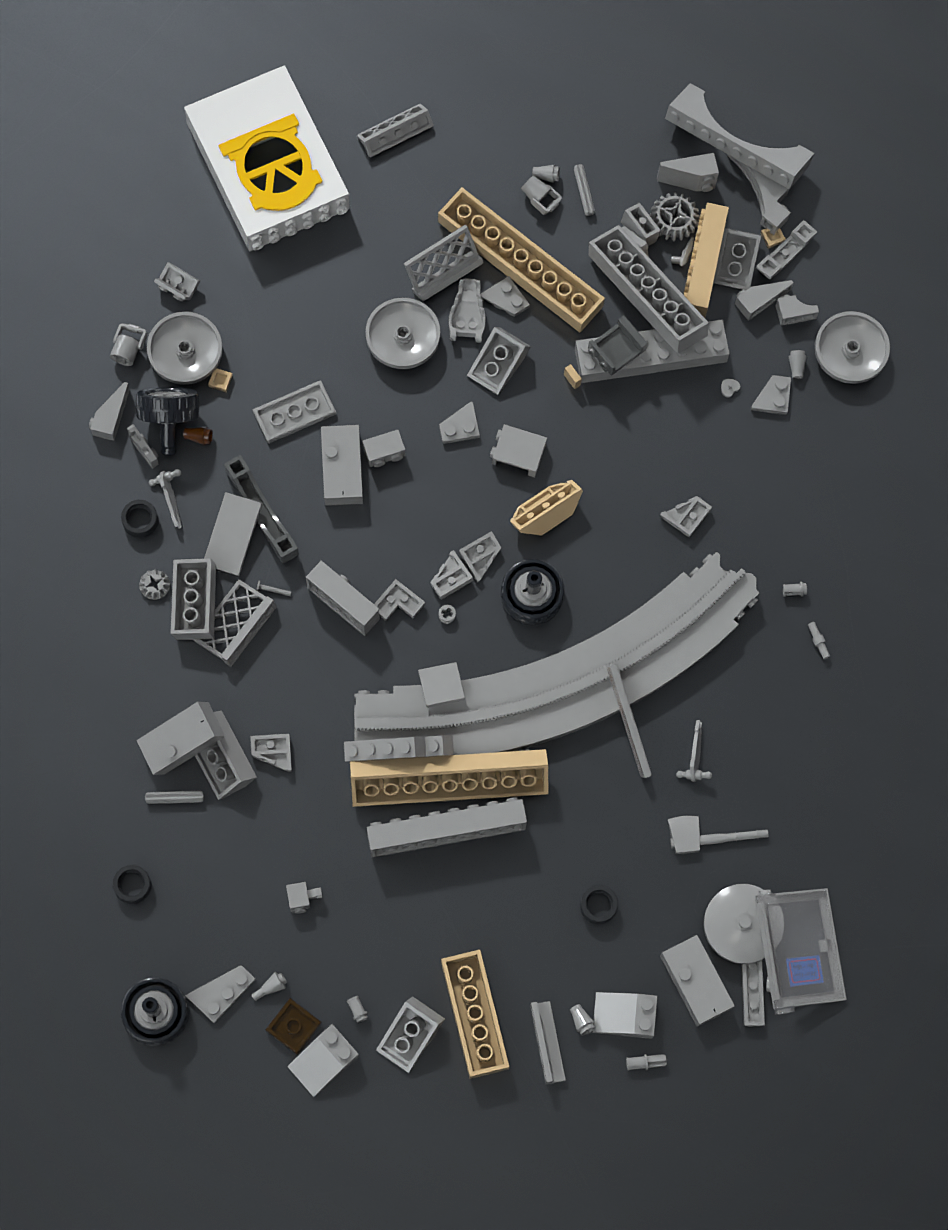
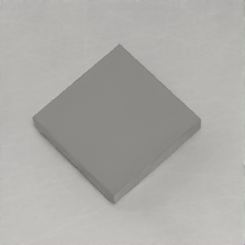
[418,662,465,708]

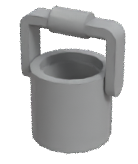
[110,323,148,366]

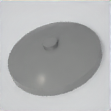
[366,298,440,369]
[815,311,890,384]
[147,312,222,384]
[704,884,784,964]

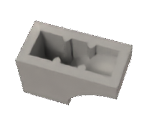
[775,295,819,326]

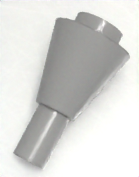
[251,972,287,1001]

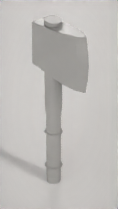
[668,816,768,854]

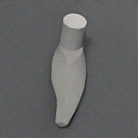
[671,236,694,266]

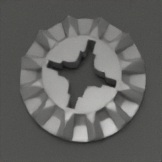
[139,569,170,600]

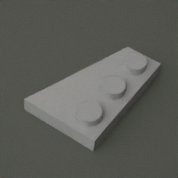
[185,965,256,1024]

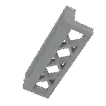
[357,104,434,157]
[530,1001,566,1085]

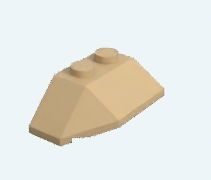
[510,480,583,535]

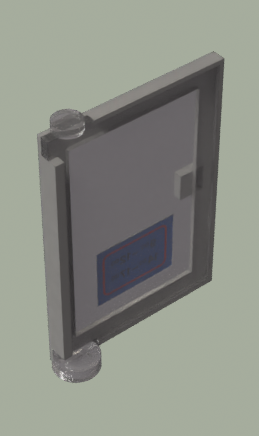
[755,888,847,1015]

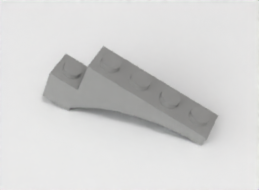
[727,154,791,235]
[344,735,454,761]

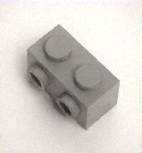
[621,203,661,246]
[362,430,405,467]

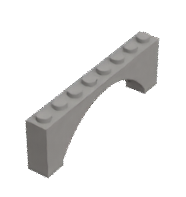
[665,83,814,189]

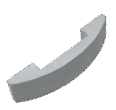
[756,220,817,280]

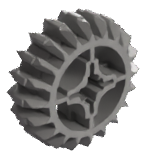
[650,192,700,242]

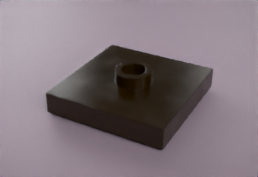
[265,998,322,1055]

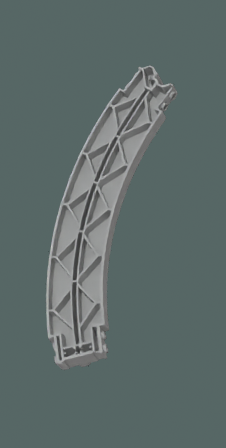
[354,552,759,761]

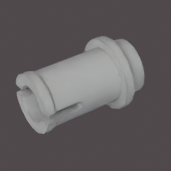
[783,582,807,597]
[347,996,368,1023]

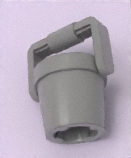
[521,175,562,215]

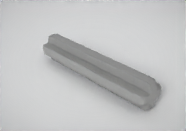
[574,164,595,216]
[145,791,204,804]

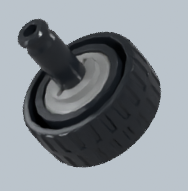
[136,387,199,455]
[501,559,565,625]
[121,977,189,1046]

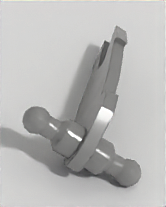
[149,469,182,529]
[676,720,712,782]

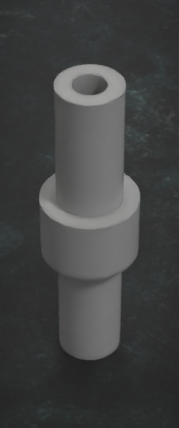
[808,622,830,659]

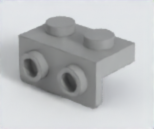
[154,262,200,302]

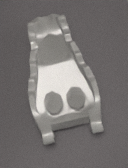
[449,278,485,343]

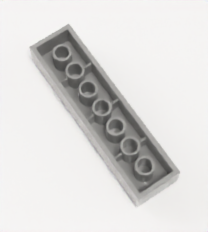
[589,225,709,354]
[574,320,729,383]
[367,798,527,857]

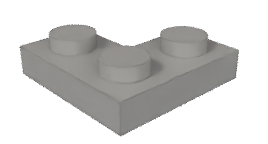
[374,579,425,621]

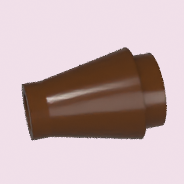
[183,427,213,445]

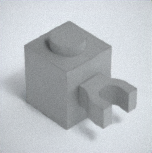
[286,882,322,914]

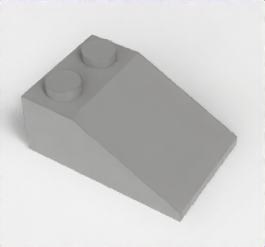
[657,153,719,192]
[713,228,762,290]
[467,327,531,395]
[592,992,657,1039]
[376,996,445,1073]
[287,1024,359,1097]

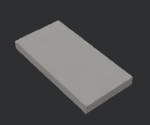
[252,380,336,444]
[204,492,262,576]

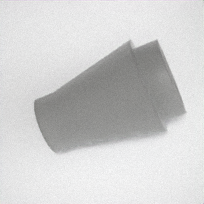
[532,164,560,183]
[788,350,807,379]
[570,1004,595,1036]

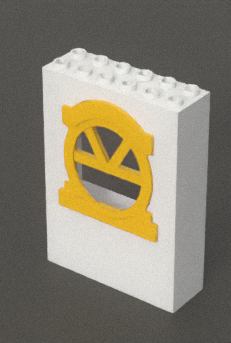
[184,65,350,252]

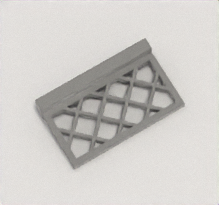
[404,225,484,302]
[193,580,277,667]

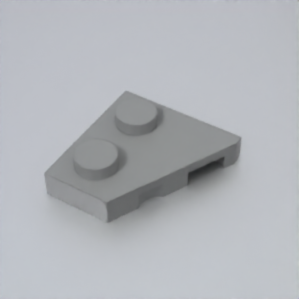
[751,375,791,415]
[459,531,501,582]
[430,550,473,600]

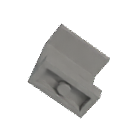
[490,424,547,478]

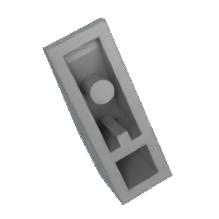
[735,280,794,321]
[89,382,130,441]

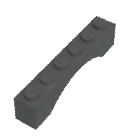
[224,455,299,564]

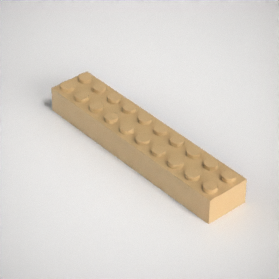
[438,187,605,332]
[350,749,548,807]

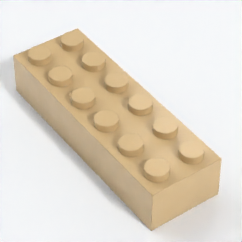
[684,203,729,318]
[441,950,509,1079]

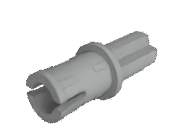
[626,1054,667,1071]

